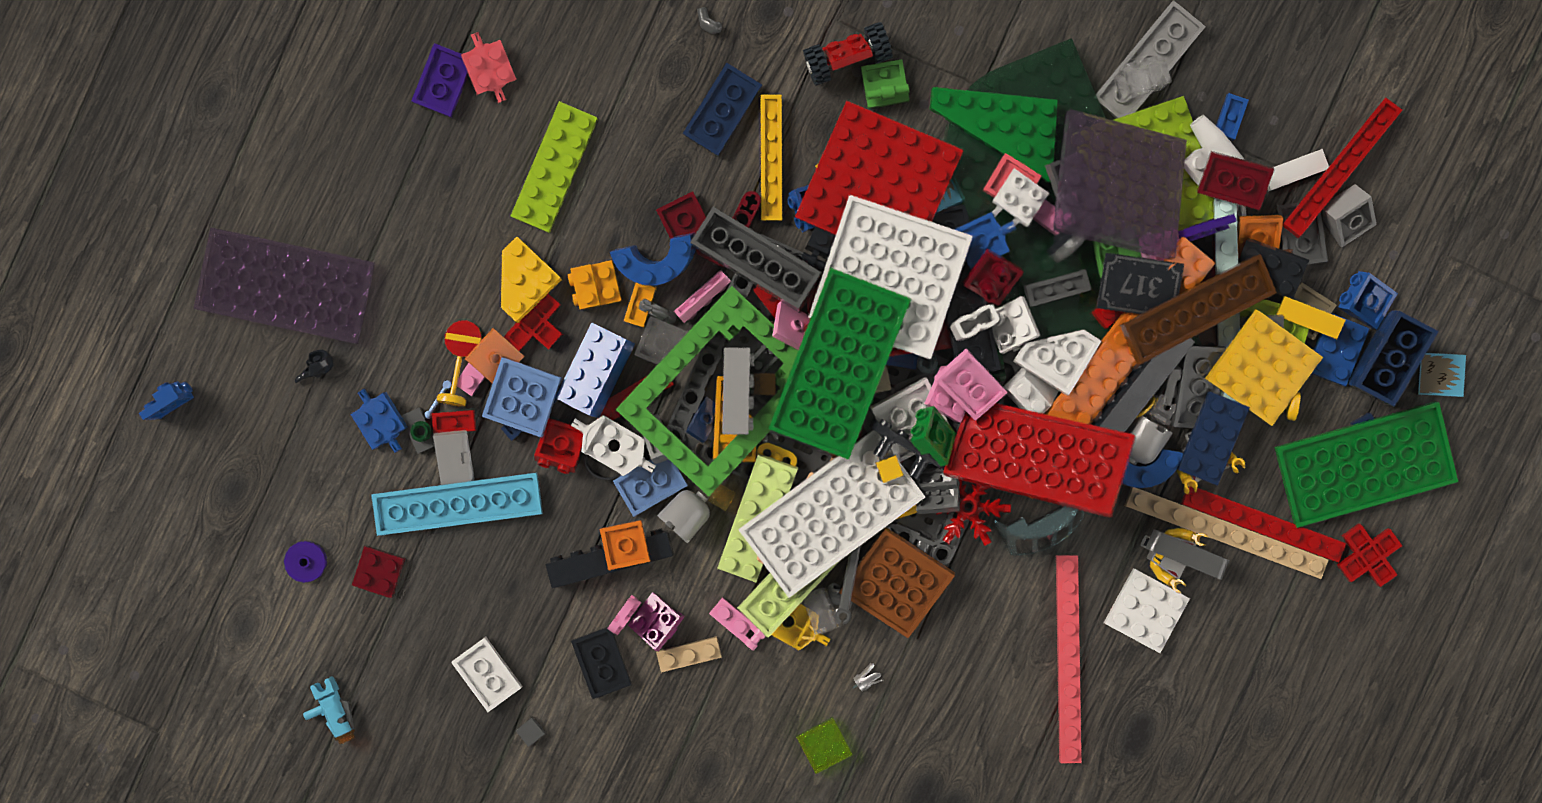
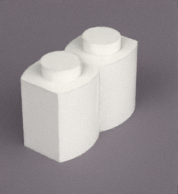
[950,305,1000,341]

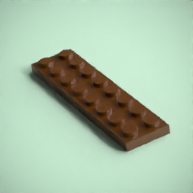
[1120,254,1277,364]

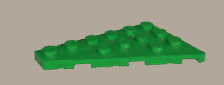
[930,87,1058,183]

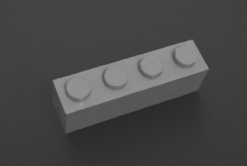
[722,348,754,435]

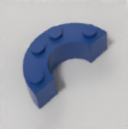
[610,232,696,285]
[1122,449,1183,488]

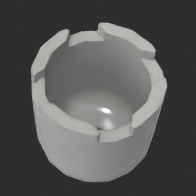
[1124,415,1173,465]
[657,490,710,543]

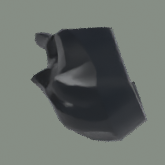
[295,350,333,383]

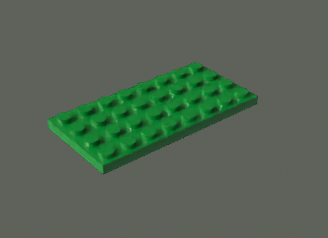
[768,267,912,460]
[1274,401,1458,528]

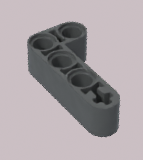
[1145,529,1230,580]

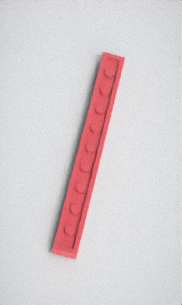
[1056,555,1082,763]

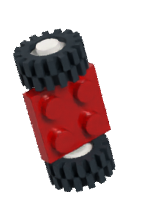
[803,22,893,86]

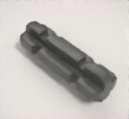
[638,299,677,324]

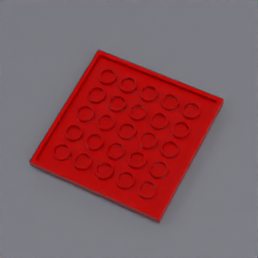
[795,101,964,235]

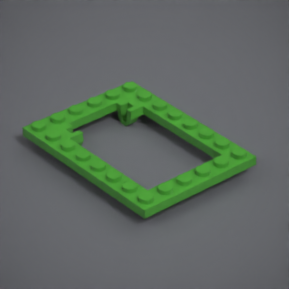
[616,286,798,496]

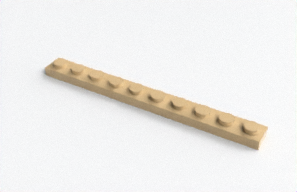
[1124,487,1328,579]

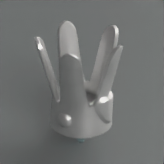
[852,663,884,691]

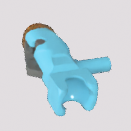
[303,676,355,744]

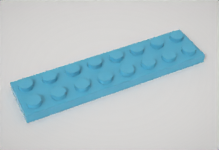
[372,473,543,536]

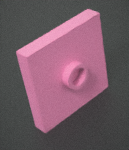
[772,301,809,350]

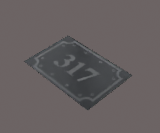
[1097,253,1184,314]

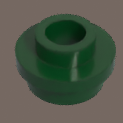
[410,421,432,442]

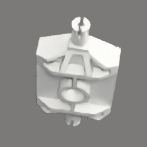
[571,415,656,476]

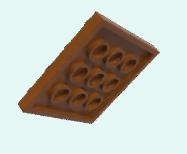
[839,527,955,638]

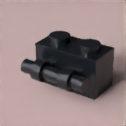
[800,227,836,271]

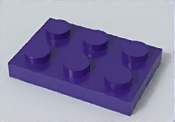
[411,43,469,118]
[1178,213,1237,241]

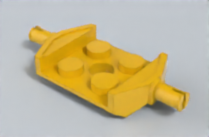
[749,594,830,650]

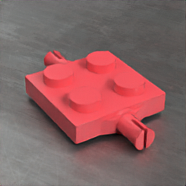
[461,32,517,103]

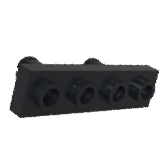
[869,419,946,480]

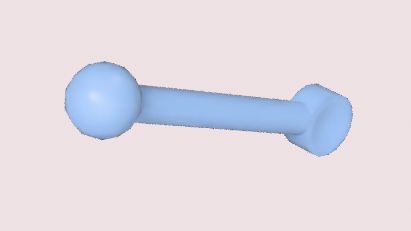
[424,381,452,419]

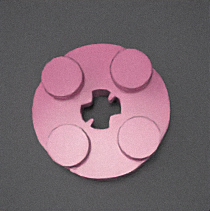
[607,595,642,635]

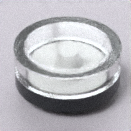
[1046,222,1089,263]

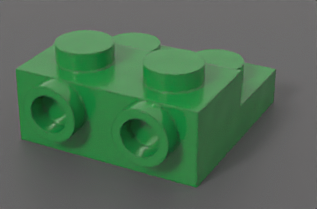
[911,406,956,466]

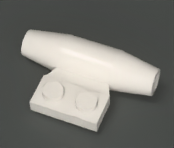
[1181,115,1244,196]

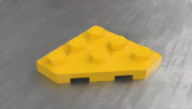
[501,237,562,323]

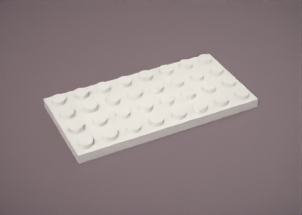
[738,430,925,598]

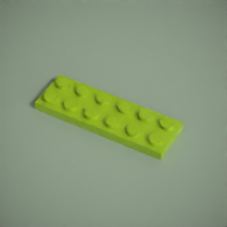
[511,101,598,233]

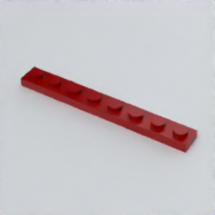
[1282,97,1402,238]
[1181,486,1346,563]

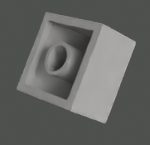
[1321,184,1377,247]

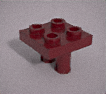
[963,248,1024,306]

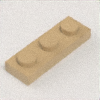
[656,636,722,672]

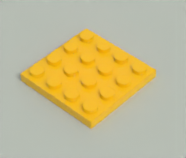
[1205,309,1323,426]

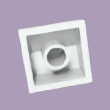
[1003,367,1059,414]

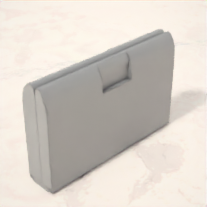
[433,430,475,485]

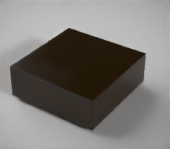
[754,373,776,395]

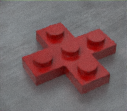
[504,293,563,351]
[1337,524,1402,587]

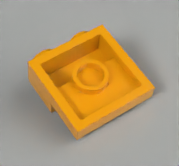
[568,260,622,310]

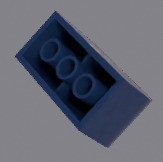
[1349,311,1439,406]

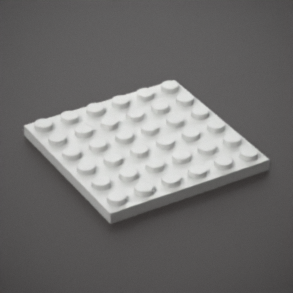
[808,195,973,359]

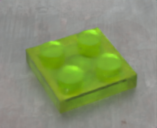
[796,717,853,774]

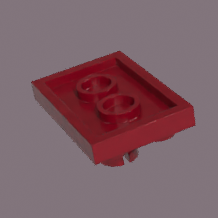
[1197,151,1275,210]

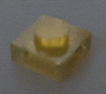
[708,484,736,511]

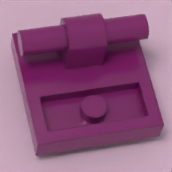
[628,592,685,651]

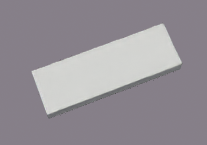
[1268,149,1329,191]

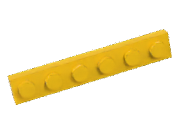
[761,95,782,221]

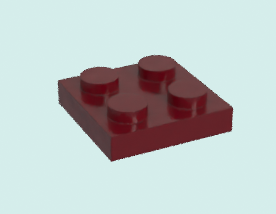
[656,191,706,239]
[352,545,405,598]

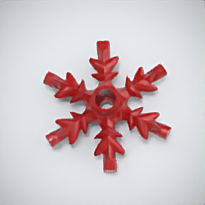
[936,480,1011,546]

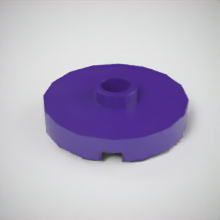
[284,541,327,583]

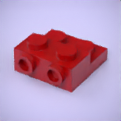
[534,418,583,474]

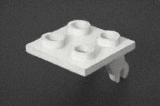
[992,168,1049,233]

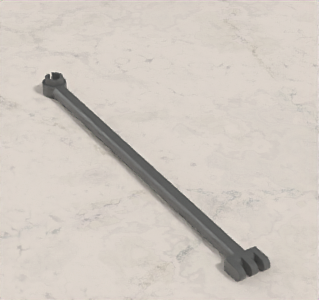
[834,385,896,624]

